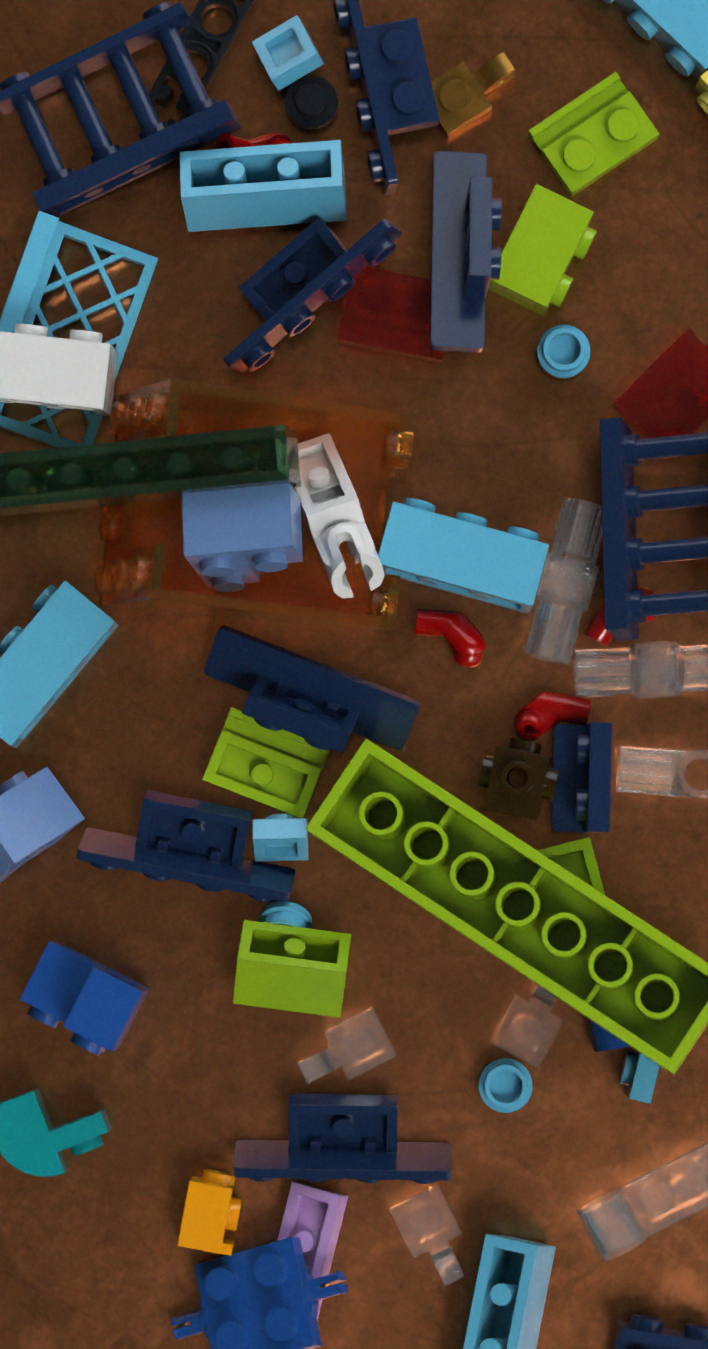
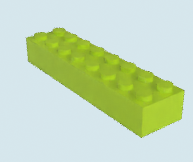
[305,738,708,1076]

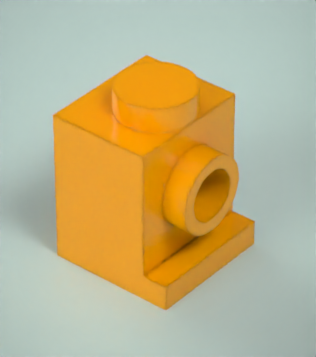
[177,1169,242,1256]

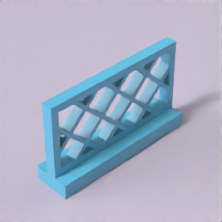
[0,211,158,459]

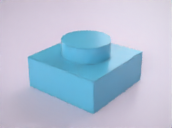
[252,15,324,91]
[253,814,309,862]
[619,1051,659,1104]

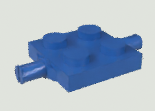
[171,1237,348,1349]

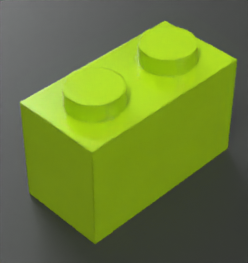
[488,184,597,316]
[233,920,351,1018]

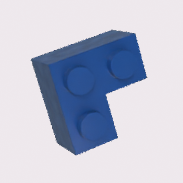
[19,940,149,1055]

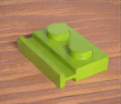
[528,72,660,197]
[202,707,330,818]

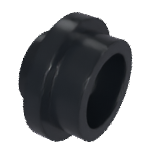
[285,75,338,130]

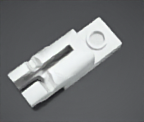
[279,433,385,599]

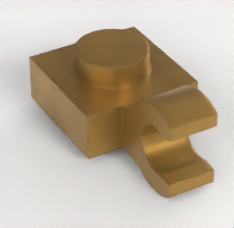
[431,52,515,138]

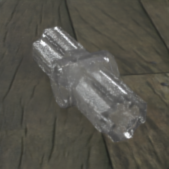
[524,498,603,666]
[573,641,708,699]
[616,745,708,800]

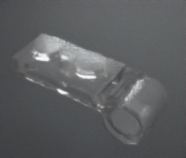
[577,1142,708,1262]

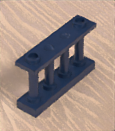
[0,2,242,217]
[600,417,708,641]

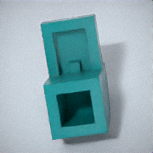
[0,1088,112,1177]

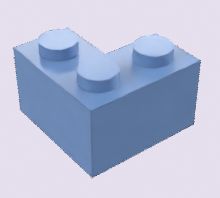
[182,483,303,592]
[0,767,85,883]

